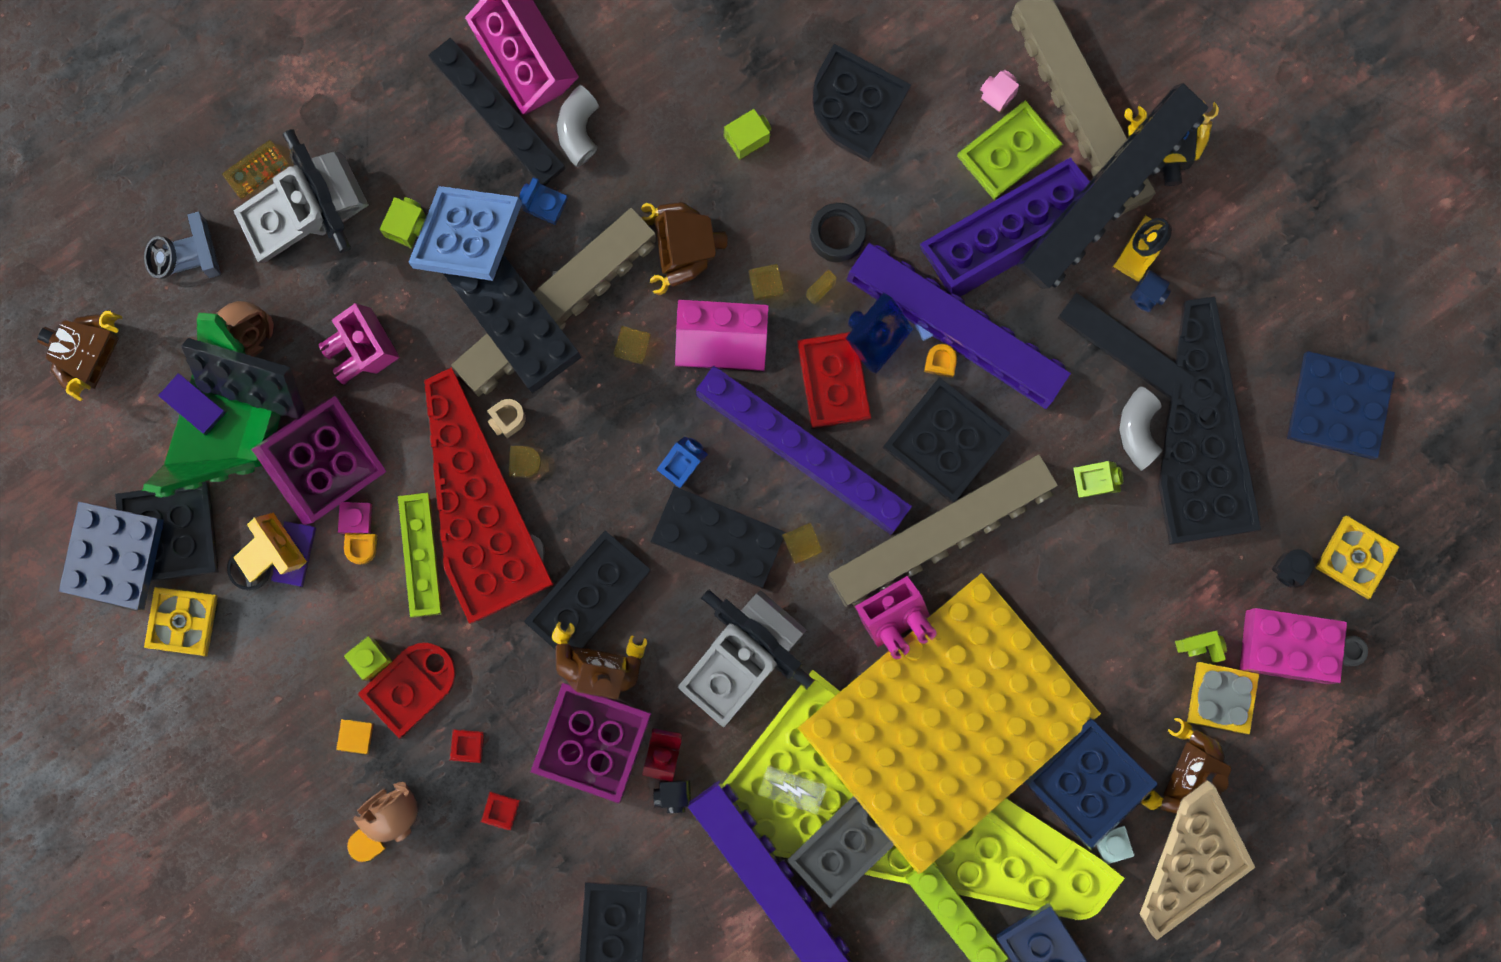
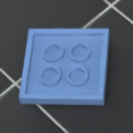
[409,186,522,281]

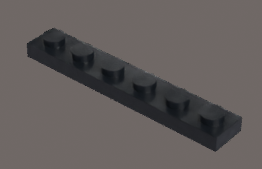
[428,37,565,186]

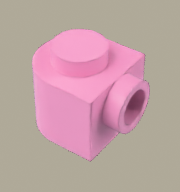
[980,70,1019,112]

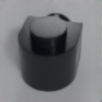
[1271,549,1314,588]
[653,780,691,813]

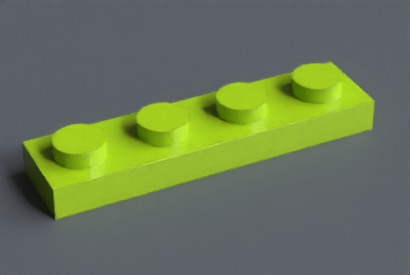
[398,493,442,618]
[905,863,1008,962]

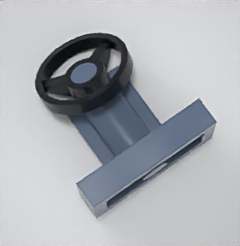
[144,212,221,279]

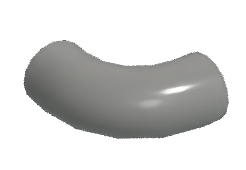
[557,85,599,167]
[1119,387,1162,471]

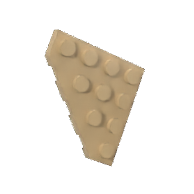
[1140,781,1255,940]

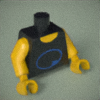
[1124,101,1219,186]

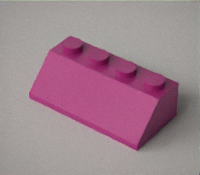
[465,0,579,115]

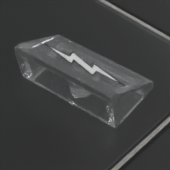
[758,765,827,814]

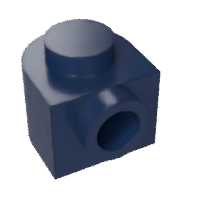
[1130,269,1171,312]

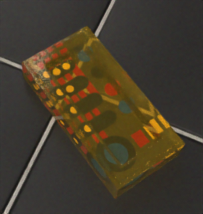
[222,140,289,199]

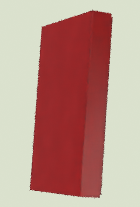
[797,331,871,429]

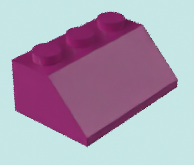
[675,300,768,371]

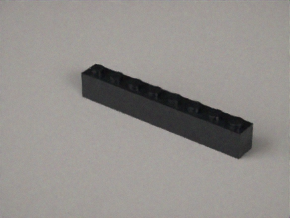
[1016,83,1209,289]

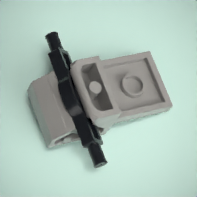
[233,129,369,263]
[677,589,815,728]

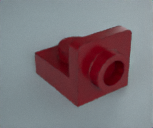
[642,728,682,782]

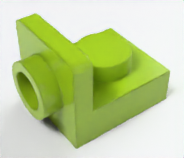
[1074,461,1123,498]
[1175,630,1227,662]

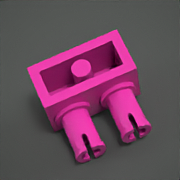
[318,303,400,385]
[855,576,937,659]

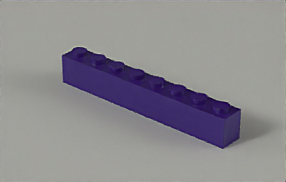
[847,243,1071,409]
[696,366,912,535]
[688,780,859,962]

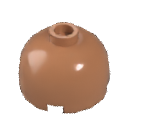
[217,301,274,357]
[353,782,418,842]

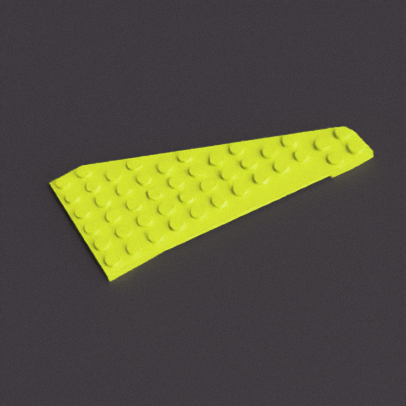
[723,670,1125,920]

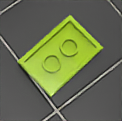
[957,100,1063,200]

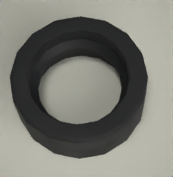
[809,202,867,262]

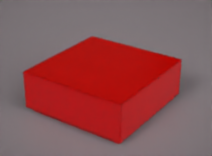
[450,729,485,763]
[481,792,520,831]

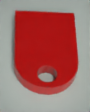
[358,643,456,739]

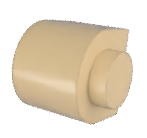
[487,399,526,439]

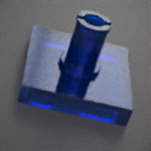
[846,292,913,374]

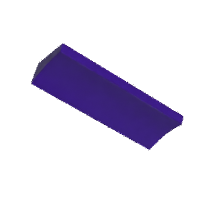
[920,157,1090,297]

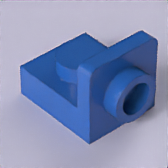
[519,177,568,225]
[657,437,708,488]

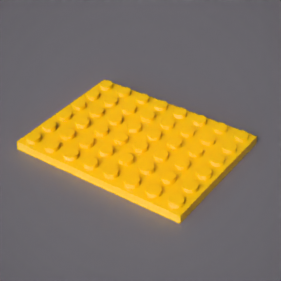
[798,573,1101,874]

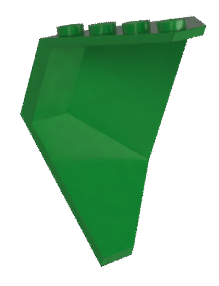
[142,312,281,497]

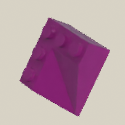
[251,396,387,525]
[530,683,652,803]

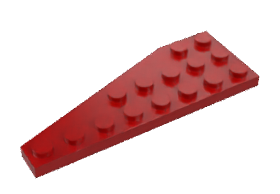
[424,367,554,624]

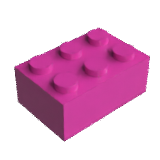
[1239,608,1347,684]

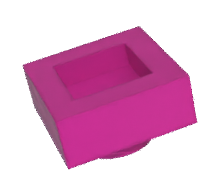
[338,502,372,534]

